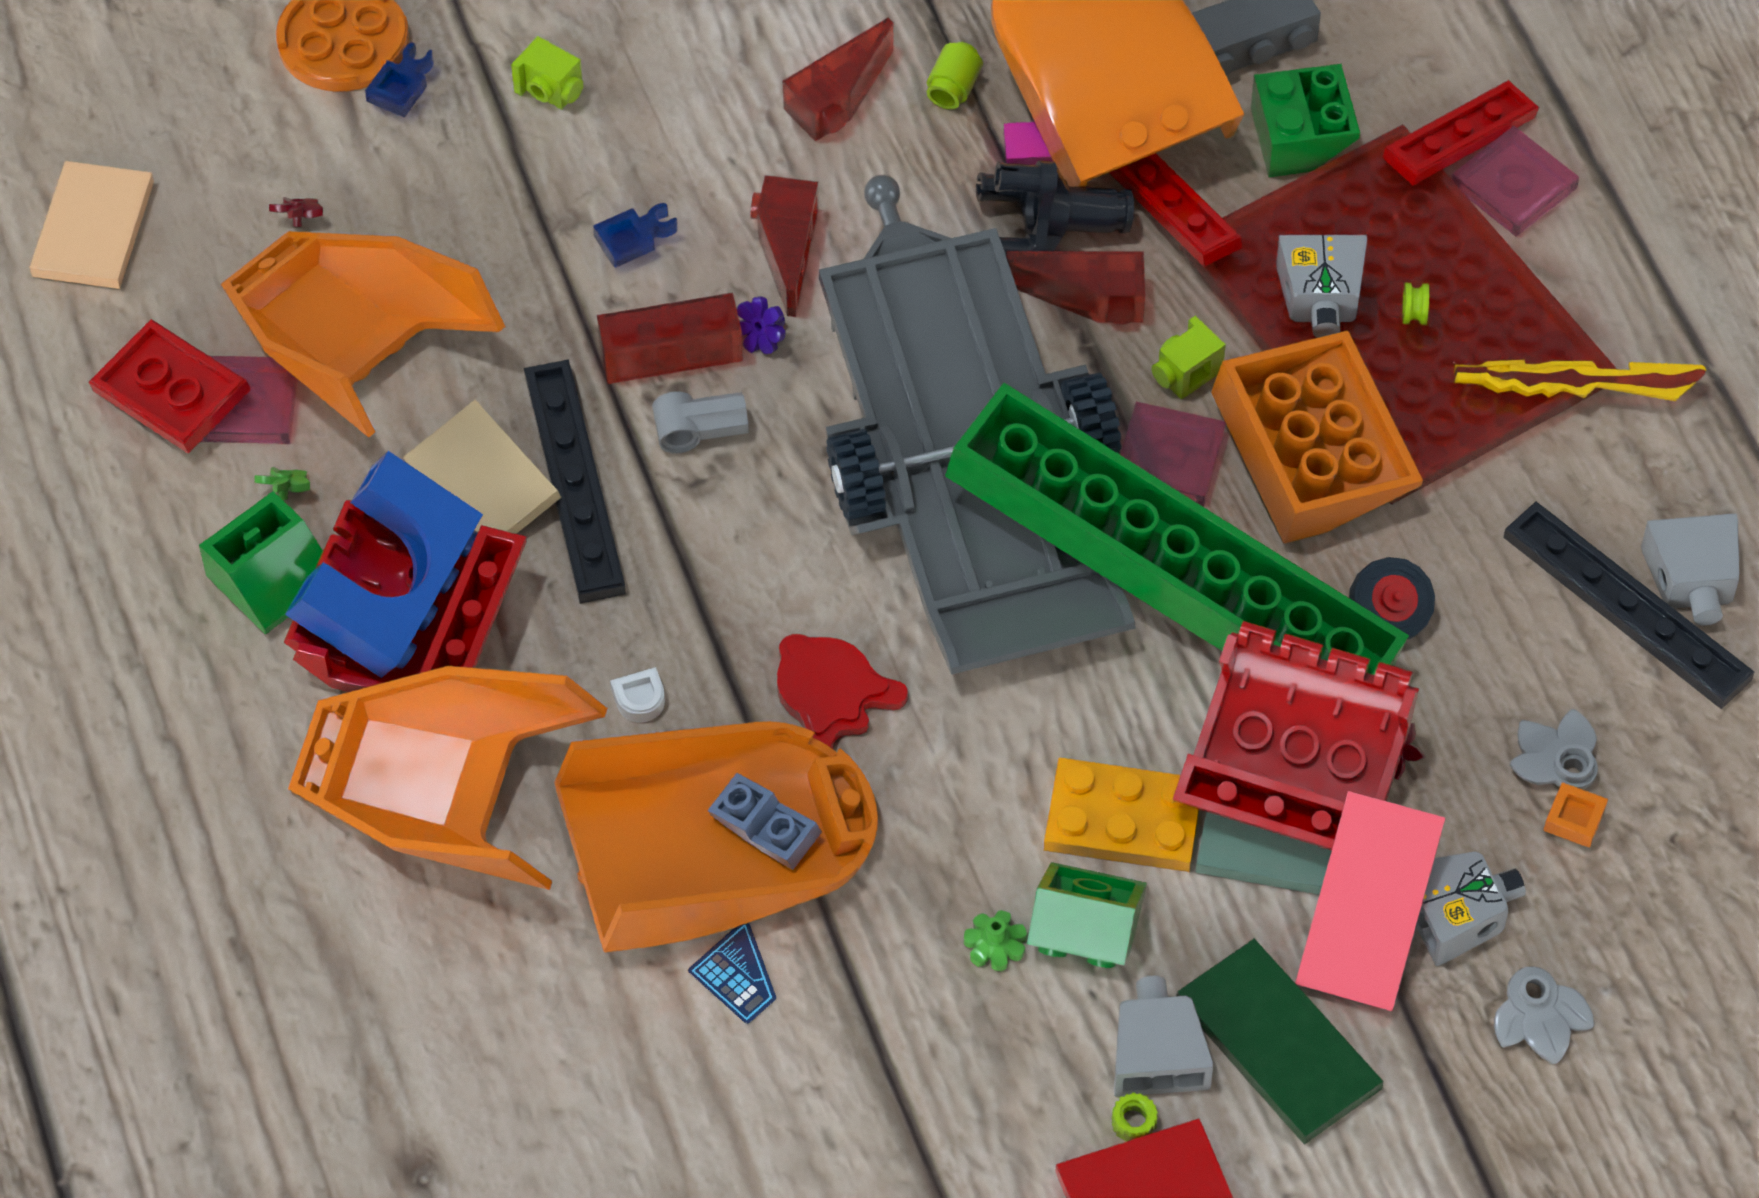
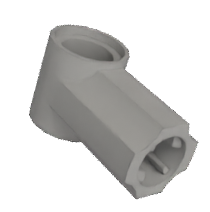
[652,391,749,453]

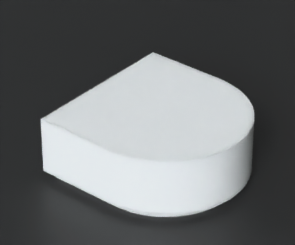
[610,667,665,723]

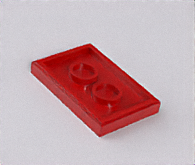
[88,319,251,454]
[1055,1118,1233,1198]

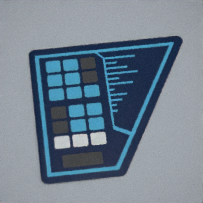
[688,923,776,1024]

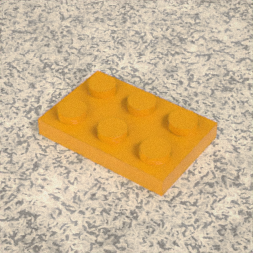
[1044,757,1199,872]

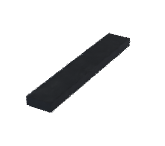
[524,359,626,604]
[1503,501,1755,709]

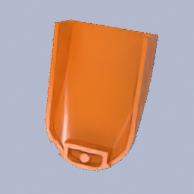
[991,0,1244,187]
[554,721,878,953]

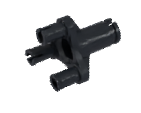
[976,161,1134,270]

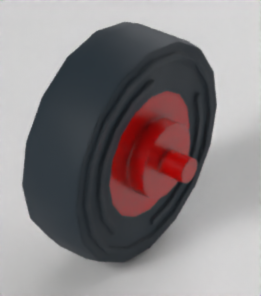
[1349,557,1435,640]

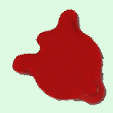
[777,634,908,749]

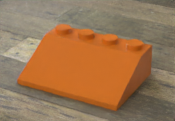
[1211,331,1423,544]

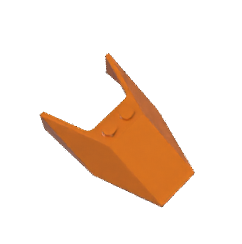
[221,231,506,438]
[288,666,608,890]

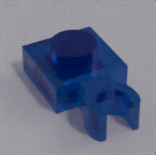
[365,42,434,118]
[593,203,678,268]

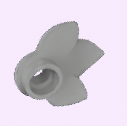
[1510,709,1598,790]
[1494,966,1594,1064]

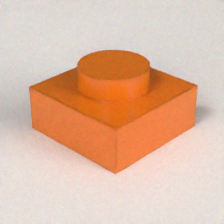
[1543,782,1608,848]

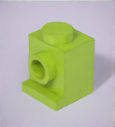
[511,36,584,110]
[1151,316,1226,400]

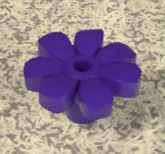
[736,296,786,355]

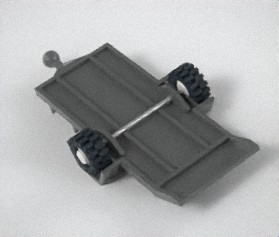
[819,175,1136,675]

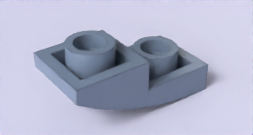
[708,773,822,870]

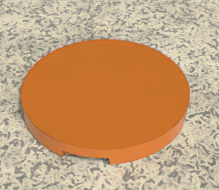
[276,0,409,92]

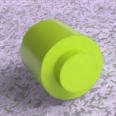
[926,42,983,109]

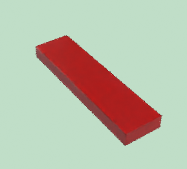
[1382,80,1539,185]
[1109,153,1242,267]

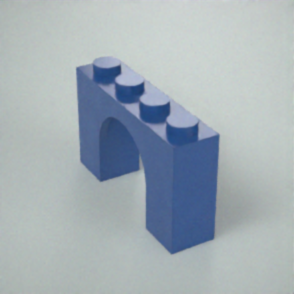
[285,451,483,678]

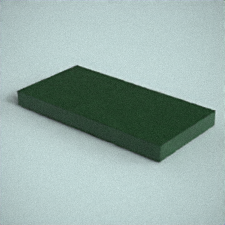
[1176,938,1384,1145]

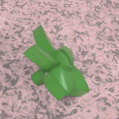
[254,467,310,500]

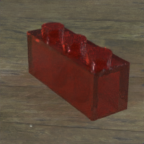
[597,292,743,384]

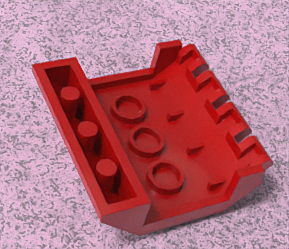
[284,500,527,692]
[1172,621,1419,851]

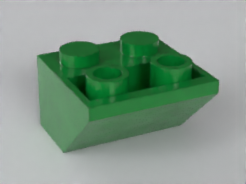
[1250,63,1360,178]
[199,491,323,635]

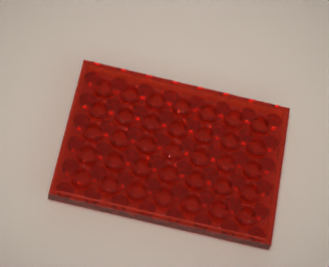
[1180,124,1618,505]

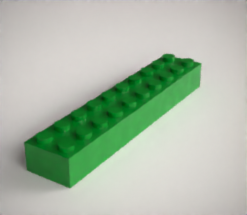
[945,383,1409,675]

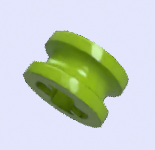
[1402,282,1429,325]

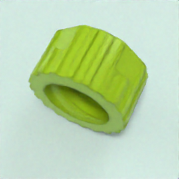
[1112,1093,1158,1141]

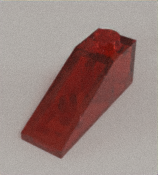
[782,17,894,142]
[750,175,819,317]
[1006,251,1145,325]

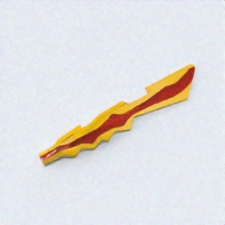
[1454,360,1706,401]

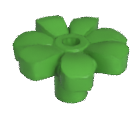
[964,910,1027,971]

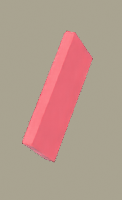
[1295,791,1446,1012]

